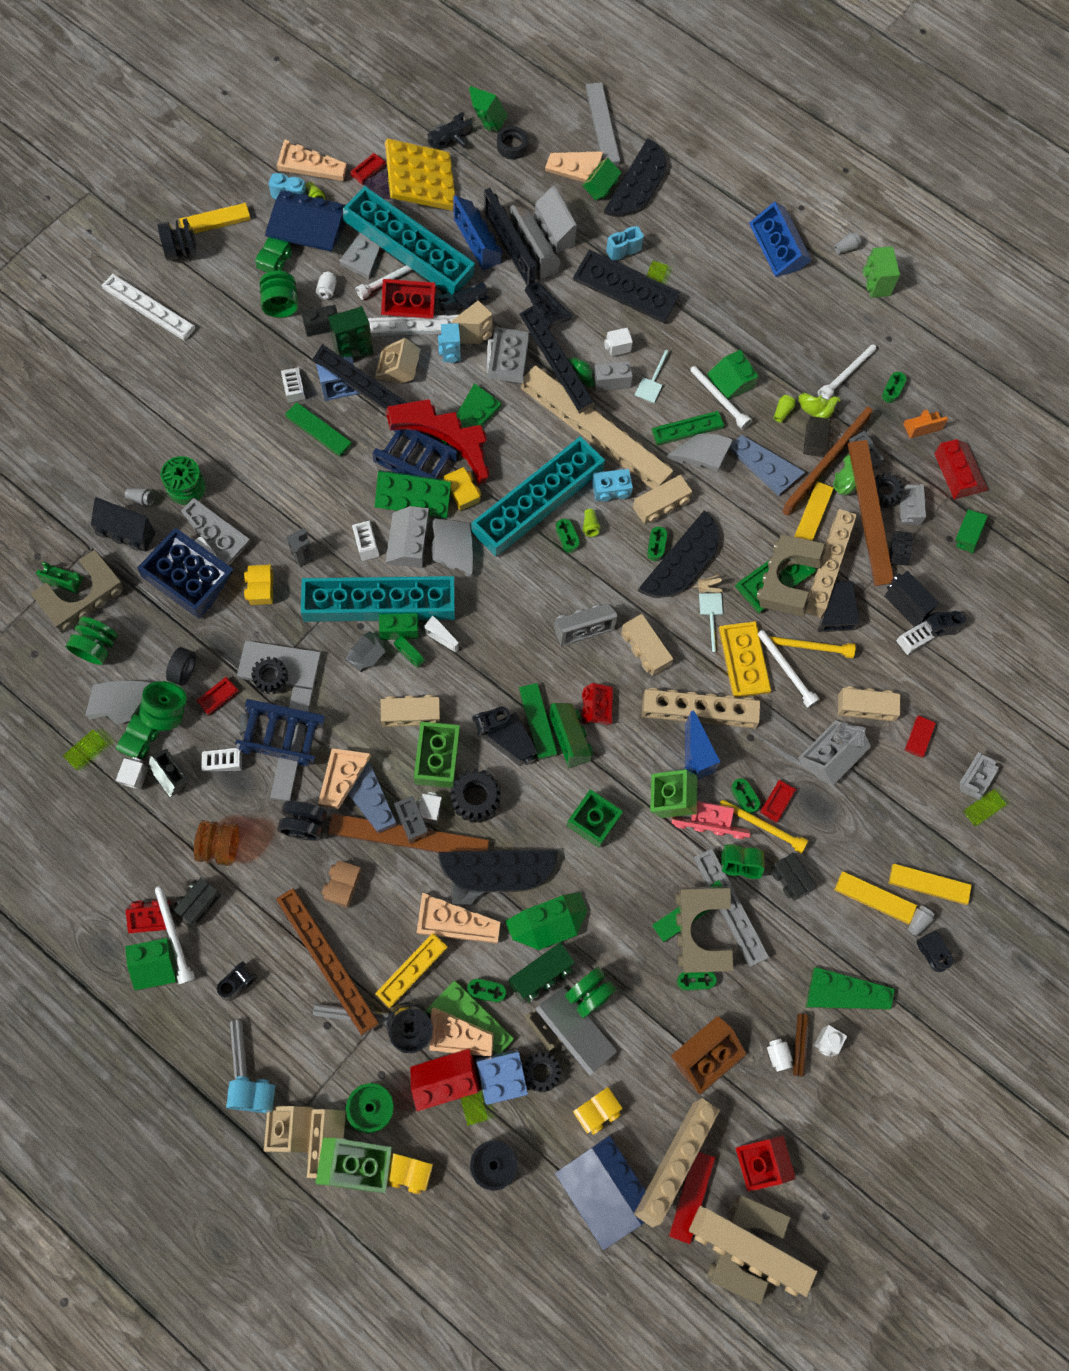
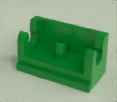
[955,509,988,554]
[36,562,84,594]

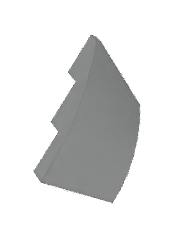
[667,434,733,472]
[431,519,473,577]
[86,681,150,724]

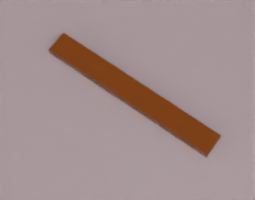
[782,406,873,516]
[848,440,893,586]
[328,814,489,853]
[276,888,380,1036]

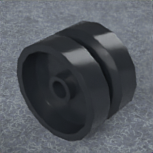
[277,801,327,841]
[470,1140,518,1191]

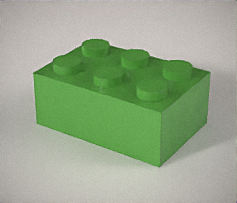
[414,722,460,788]
[315,1138,392,1193]

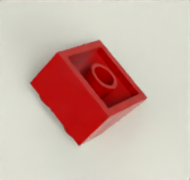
[735,1135,796,1192]

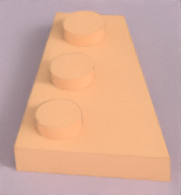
[545,152,603,182]
[318,748,371,809]
[430,1007,494,1056]

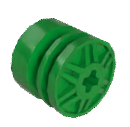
[259,271,298,318]
[160,456,206,505]
[65,617,118,665]

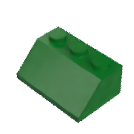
[549,703,593,769]

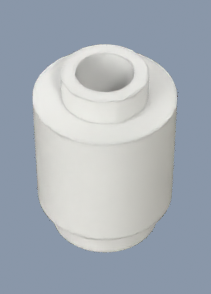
[316,272,337,299]
[766,1039,793,1072]

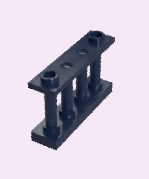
[372,429,458,479]
[235,699,325,766]

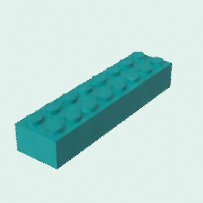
[343,186,475,295]
[471,436,605,557]
[301,576,455,622]

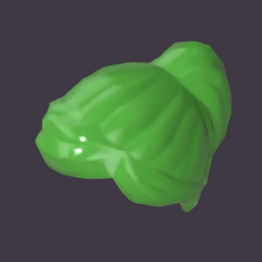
[833,454,856,496]

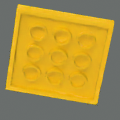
[385,138,455,211]

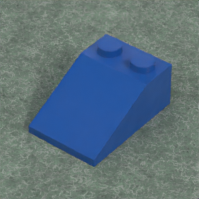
[684,710,720,780]

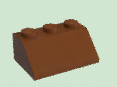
[671,1016,747,1095]

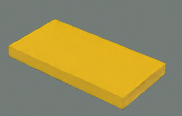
[718,621,771,698]

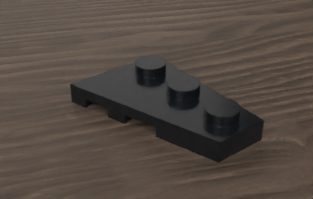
[524,282,572,328]

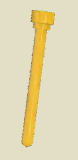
[768,636,855,659]
[719,800,808,854]

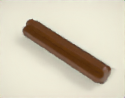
[793,1013,809,1077]

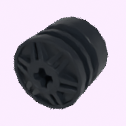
[157,218,196,261]
[386,1002,433,1054]

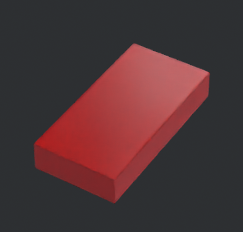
[350,153,386,185]
[196,677,239,716]
[904,716,936,758]
[760,779,796,823]

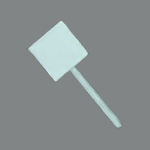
[635,350,668,403]
[699,593,723,652]

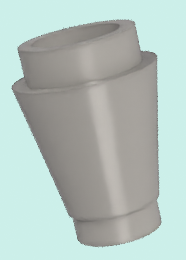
[834,232,861,254]
[125,488,155,507]
[907,905,935,937]

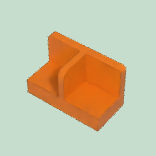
[903,409,948,438]

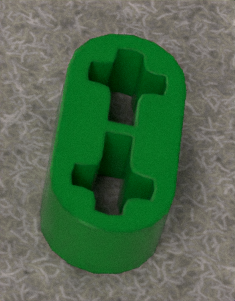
[882,372,906,403]
[555,518,579,553]
[647,526,667,561]
[393,636,425,668]
[731,778,760,814]
[676,972,716,991]
[467,979,506,1003]

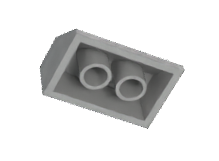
[533,186,576,253]
[385,506,429,568]
[554,604,617,646]
[798,720,871,785]

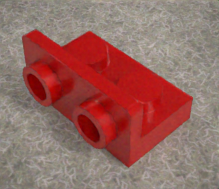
[581,683,613,725]
[125,899,171,934]

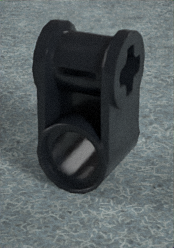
[926,611,966,637]
[472,706,511,737]
[916,931,953,972]
[217,961,258,1001]

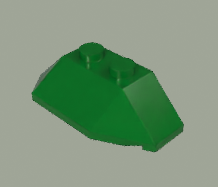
[505,892,588,951]

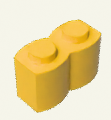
[444,467,481,511]
[244,564,273,605]
[573,1087,623,1135]
[387,1153,433,1194]

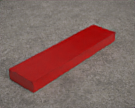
[668,1152,715,1244]

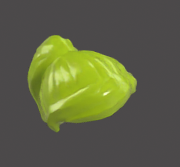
[798,393,841,423]

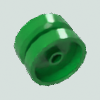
[139,681,187,731]
[564,966,617,1019]
[346,1083,394,1134]

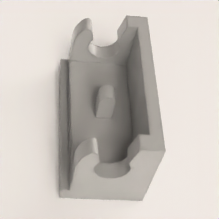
[899,484,926,525]
[960,752,999,800]

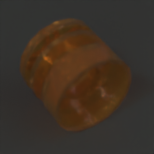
[194,820,239,866]

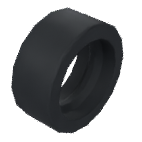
[497,126,528,160]
[166,647,197,686]

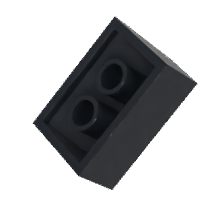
[91,497,156,552]

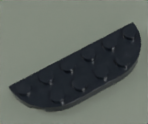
[604,138,666,217]
[638,511,719,598]
[438,850,557,893]

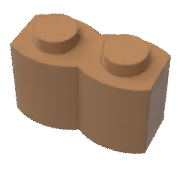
[322,860,362,908]

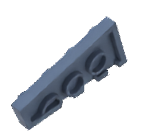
[729,435,805,496]
[348,761,397,833]

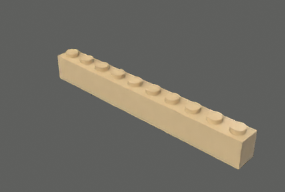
[521,365,673,490]

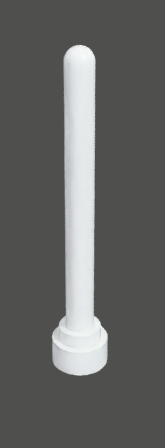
[356,265,413,300]
[818,344,876,399]
[691,366,752,430]
[758,630,820,708]
[155,886,196,984]

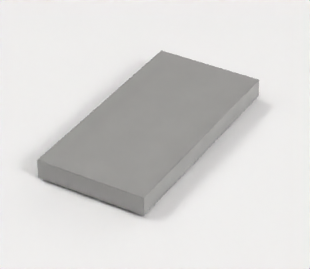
[487,327,530,383]
[237,641,321,690]
[535,987,617,1075]

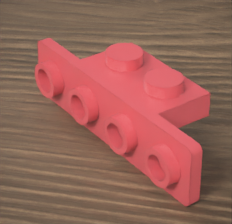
[671,801,751,839]

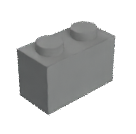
[593,361,632,392]

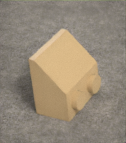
[452,301,492,344]
[375,338,420,384]
[264,1106,314,1153]

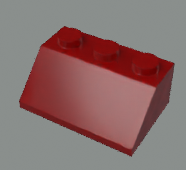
[381,279,437,319]
[934,439,988,499]
[410,1048,482,1111]

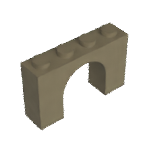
[757,534,825,617]
[30,550,125,633]
[675,886,733,973]
[706,1195,790,1305]

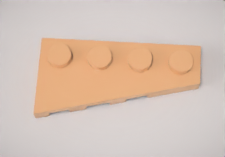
[277,139,347,181]
[417,893,500,944]

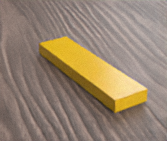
[179,203,251,234]
[794,481,833,541]
[888,864,971,905]
[834,871,917,924]
[375,933,448,1008]

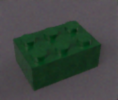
[328,306,374,360]
[508,942,575,1004]

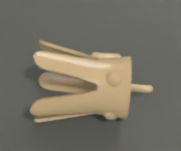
[694,574,722,593]

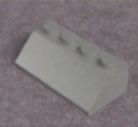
[510,205,560,280]

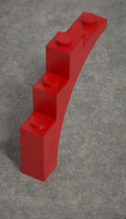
[386,399,489,485]

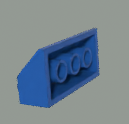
[453,196,503,271]
[749,201,812,277]

